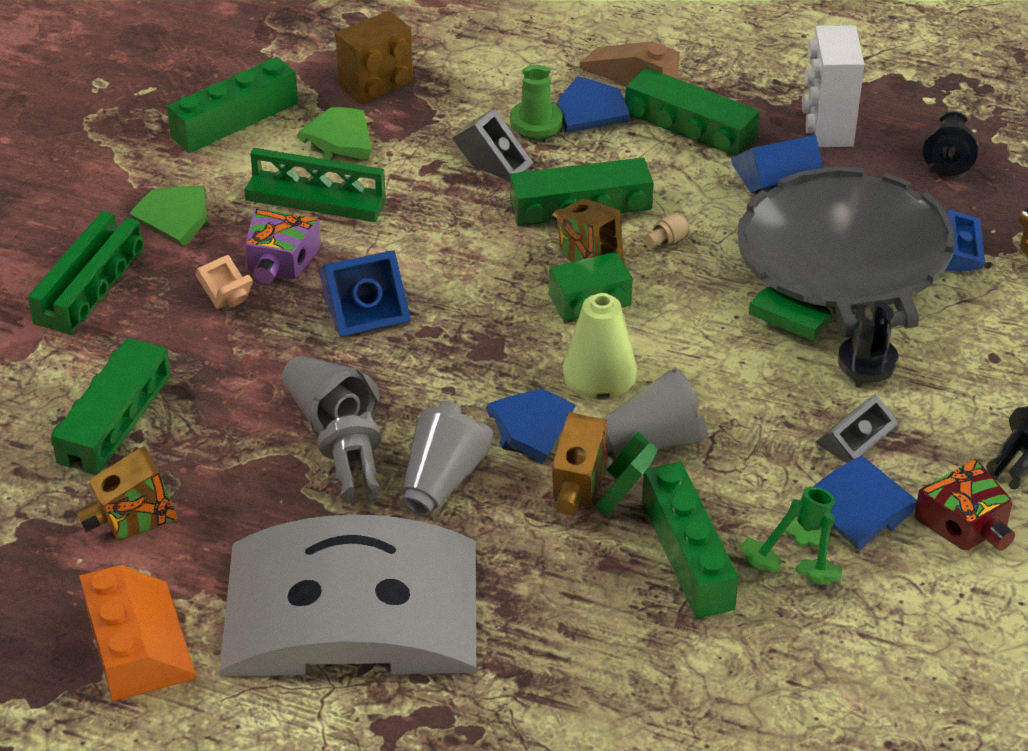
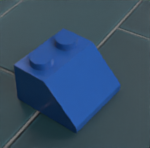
[731,135,823,193]
[318,250,411,337]

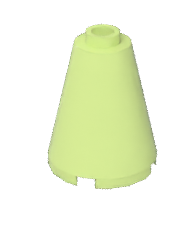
[563,293,637,399]

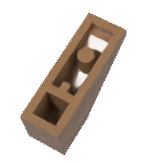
[580,41,680,85]

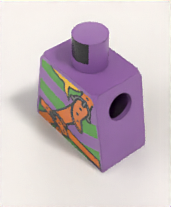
[245,208,321,284]

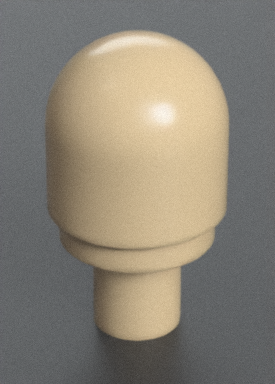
[645,213,689,248]

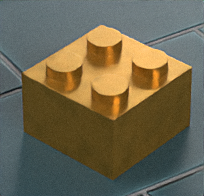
[335,10,413,104]

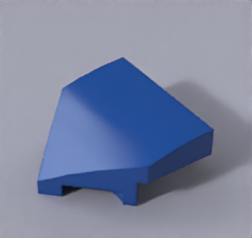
[557,77,630,133]
[486,389,576,464]

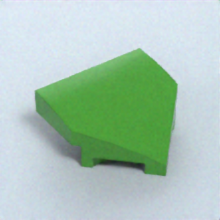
[297,107,371,160]
[129,186,210,248]

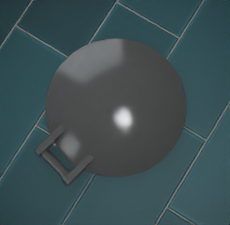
[738,167,955,337]

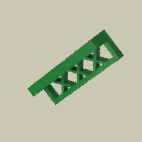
[244,148,386,222]

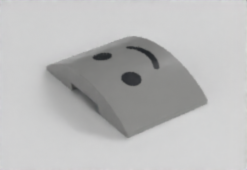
[219,515,476,676]

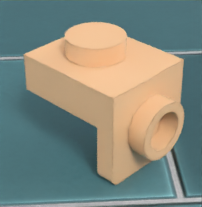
[195,255,253,310]

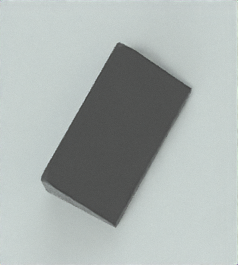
[816,393,899,463]

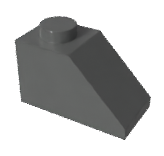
[452,108,533,182]

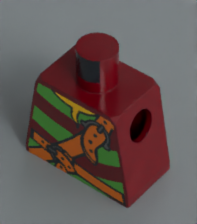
[914,459,1015,551]

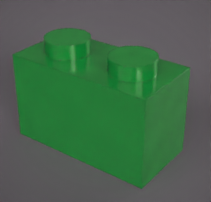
[549,252,633,322]

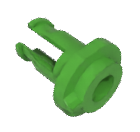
[510,65,563,140]

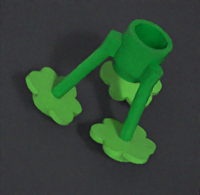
[740,487,843,585]

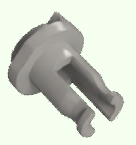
[318,411,381,504]

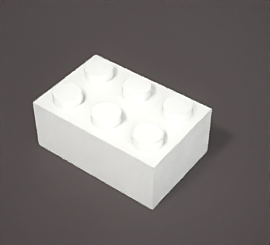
[802,25,865,147]

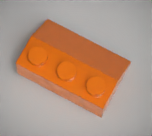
[79,565,196,702]

